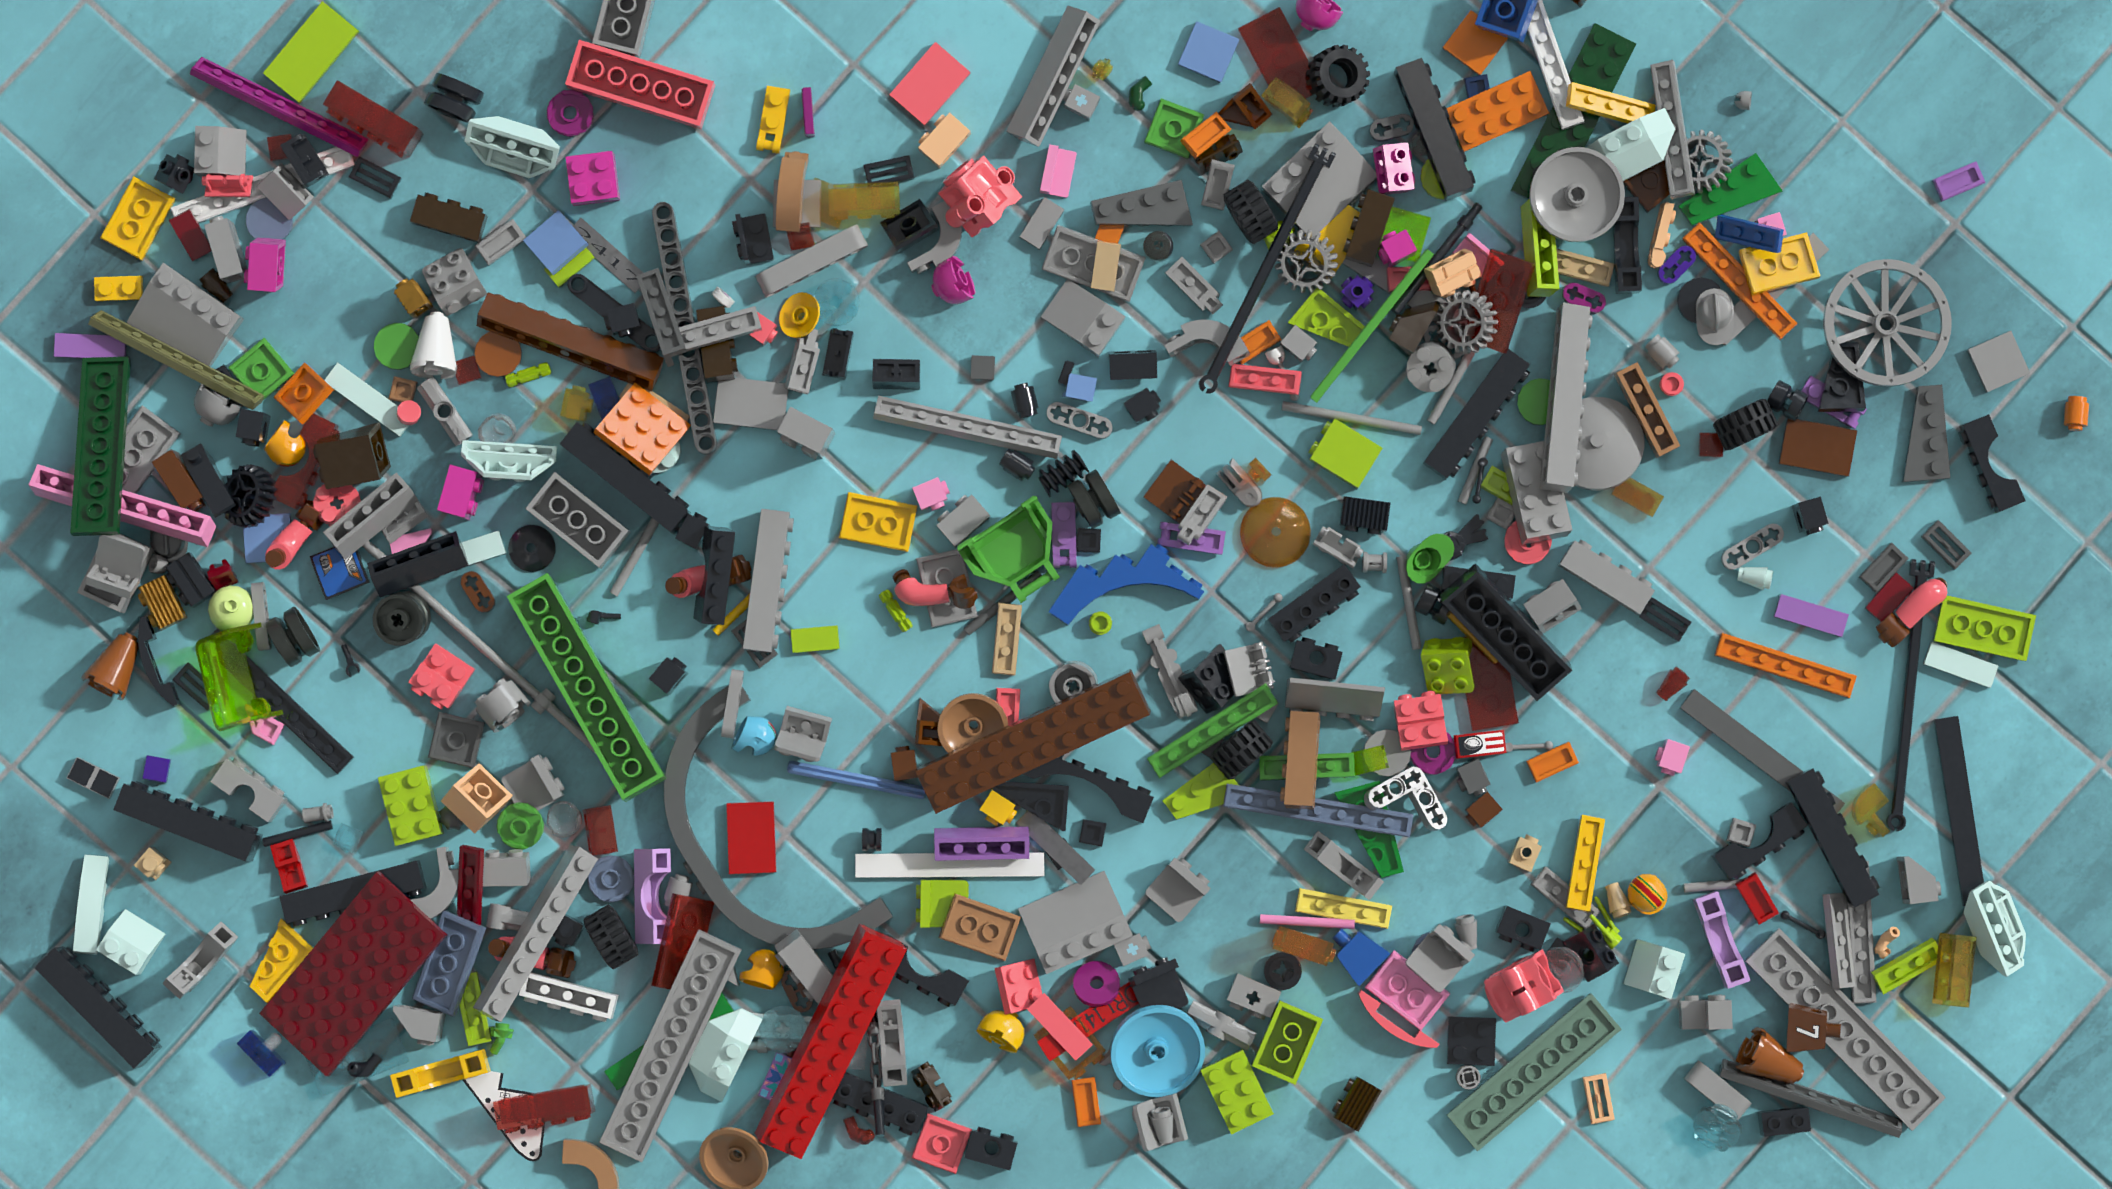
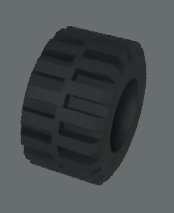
[1306,45,1370,107]
[1223,180,1278,244]
[1713,399,1779,450]
[1210,720,1273,780]
[584,904,638,970]

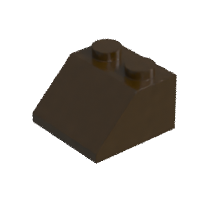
[1389,301,1441,353]

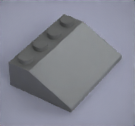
[1262,121,1377,237]
[126,263,244,367]
[1284,678,1385,721]
[1018,871,1133,974]

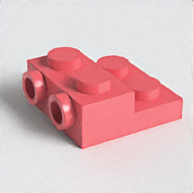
[408,643,475,710]
[1393,691,1448,751]

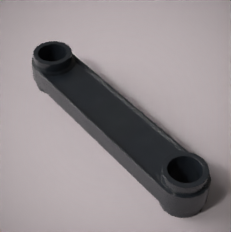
[567,274,661,352]

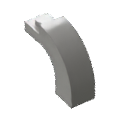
[907,201,962,274]
[1164,320,1250,366]
[1304,831,1384,900]
[411,847,459,919]
[162,922,238,999]
[877,999,907,1087]

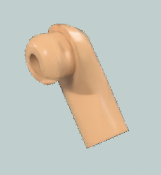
[1874,926,1900,959]

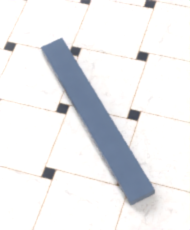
[1223,784,1414,838]

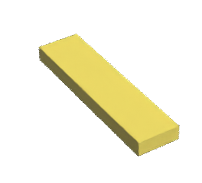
[1295,888,1392,929]

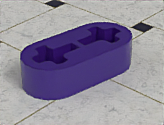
[1657,246,1696,285]

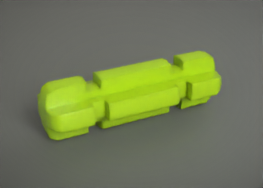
[505,362,551,387]
[879,589,913,632]

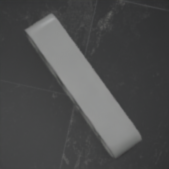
[755,225,868,298]

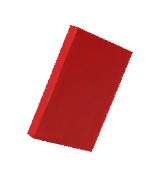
[726,802,777,874]

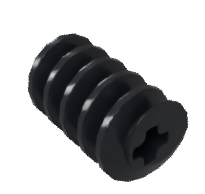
[1038,450,1090,498]

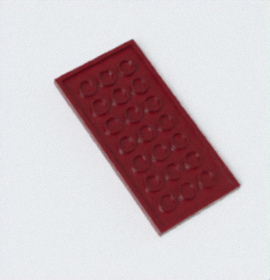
[259,872,447,1077]

